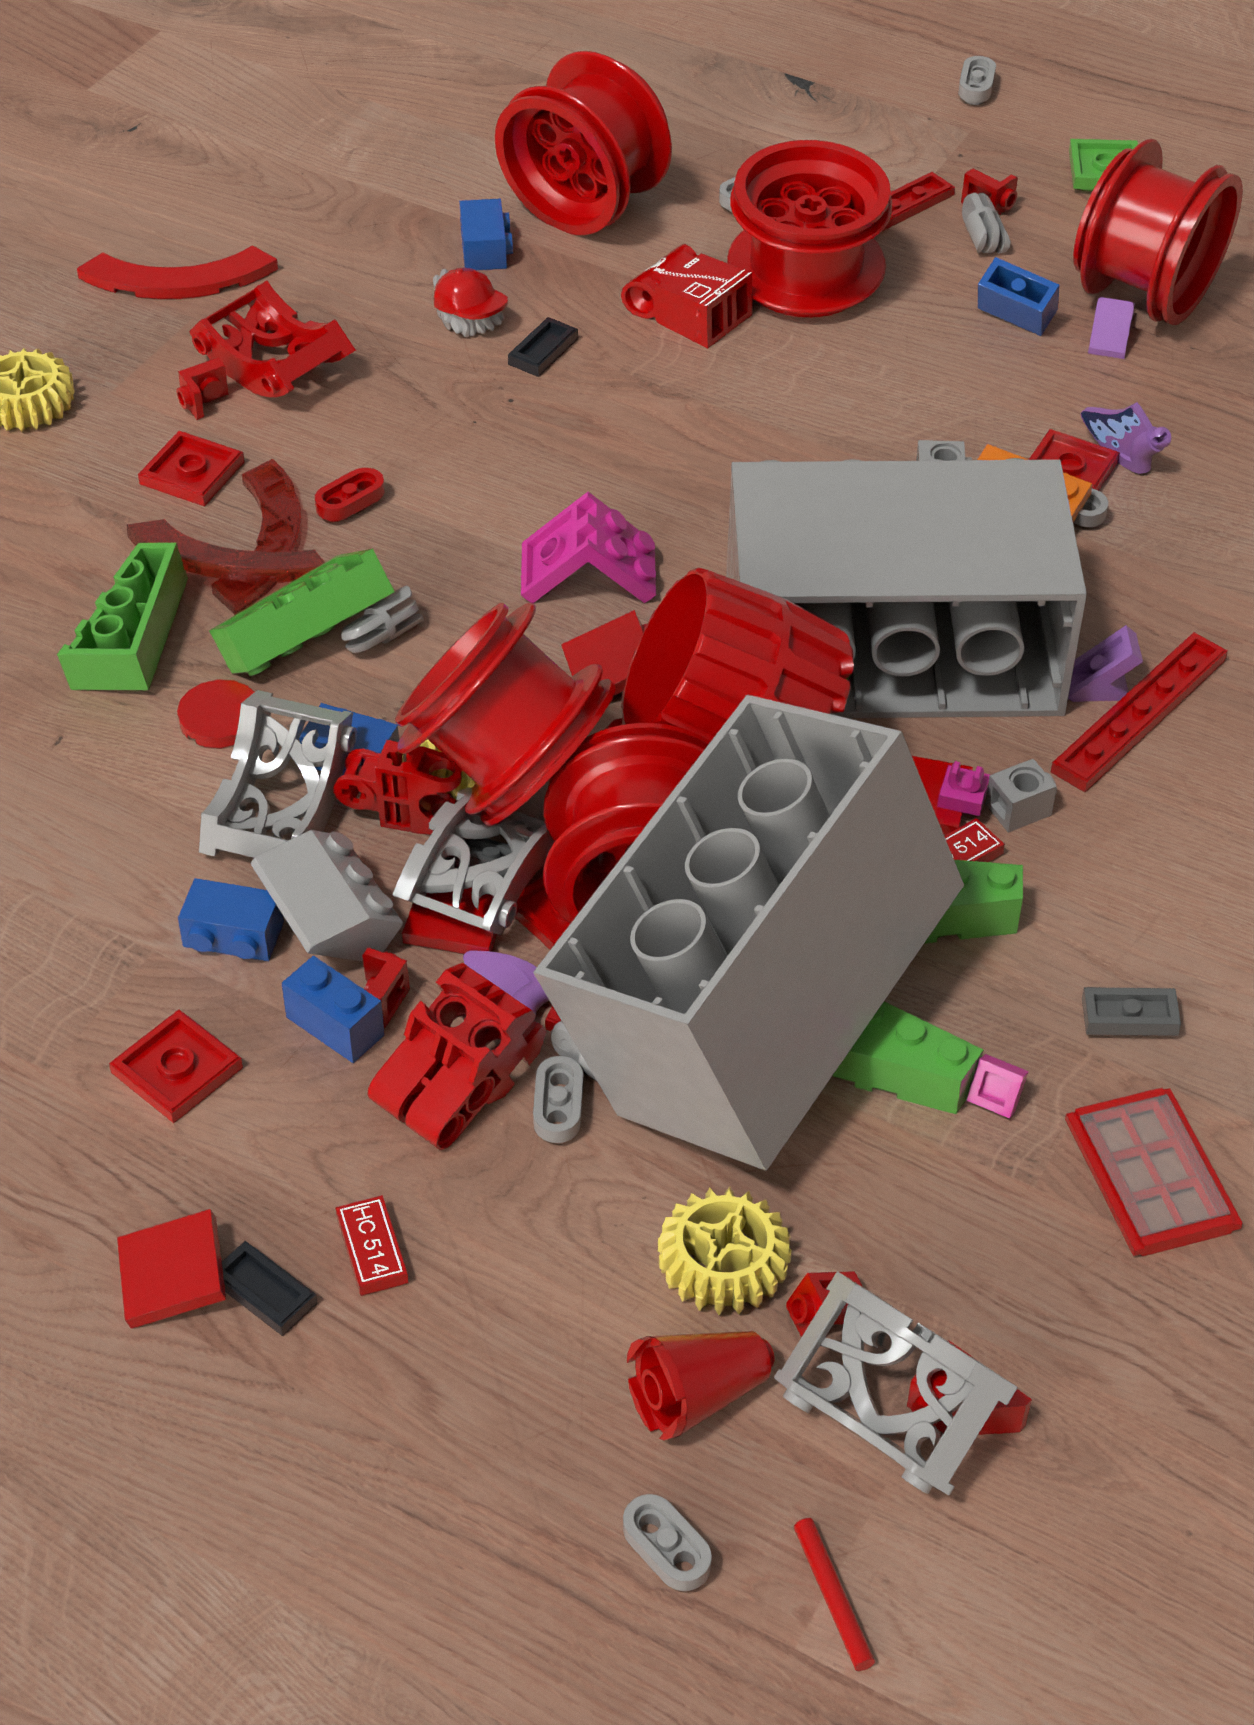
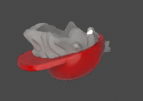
[433,268,508,337]

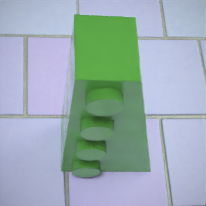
[57,543,188,690]
[209,549,395,676]
[924,860,1023,944]
[832,1001,984,1114]

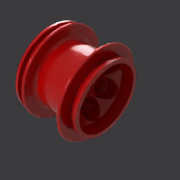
[495,51,672,235]
[1073,139,1243,325]
[727,140,892,318]
[395,603,616,826]
[543,723,711,924]

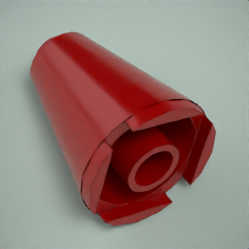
[627,1331,775,1441]

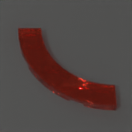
[211,459,302,615]
[127,519,325,583]

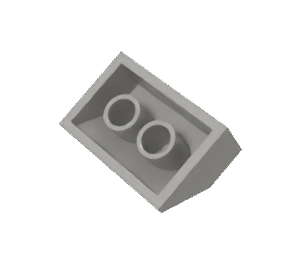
[250,830,403,961]

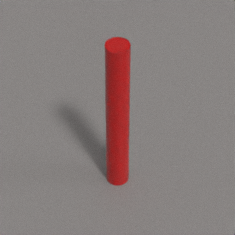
[793,1518,875,1671]

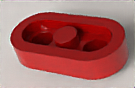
[315,467,385,522]

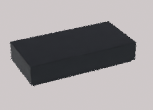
[508,317,578,377]
[222,1241,318,1336]

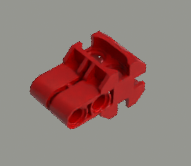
[367,962,547,1150]

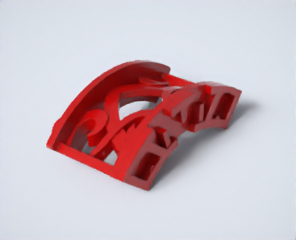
[189,280,356,398]

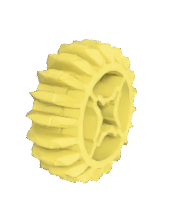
[0,348,75,432]
[658,1186,792,1315]

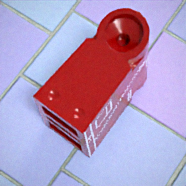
[621,244,752,349]

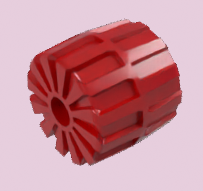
[621,568,854,741]

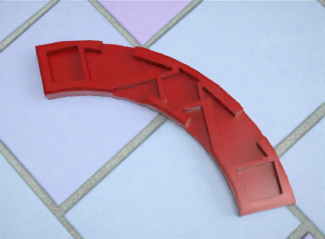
[77,245,278,299]

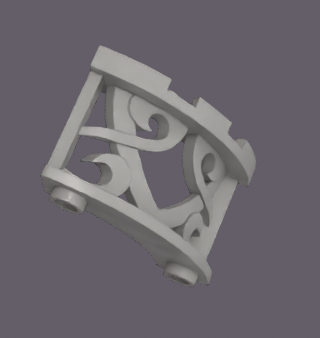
[199,690,357,857]
[392,787,554,935]
[774,1271,1018,1496]

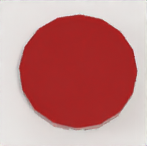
[177,679,254,748]

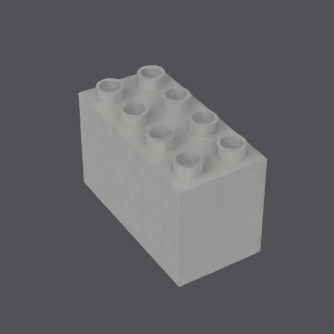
[726,458,1087,718]
[533,695,964,1171]

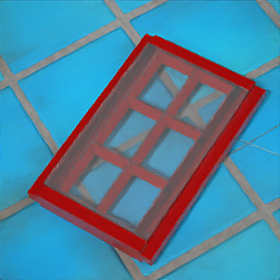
[1065,1088,1243,1257]

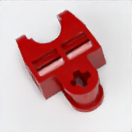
[333,740,462,835]

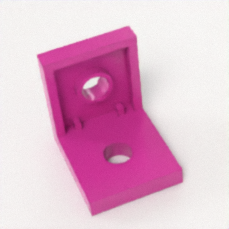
[521,492,656,603]

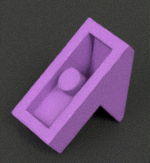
[1088,297,1135,359]
[1068,625,1143,702]

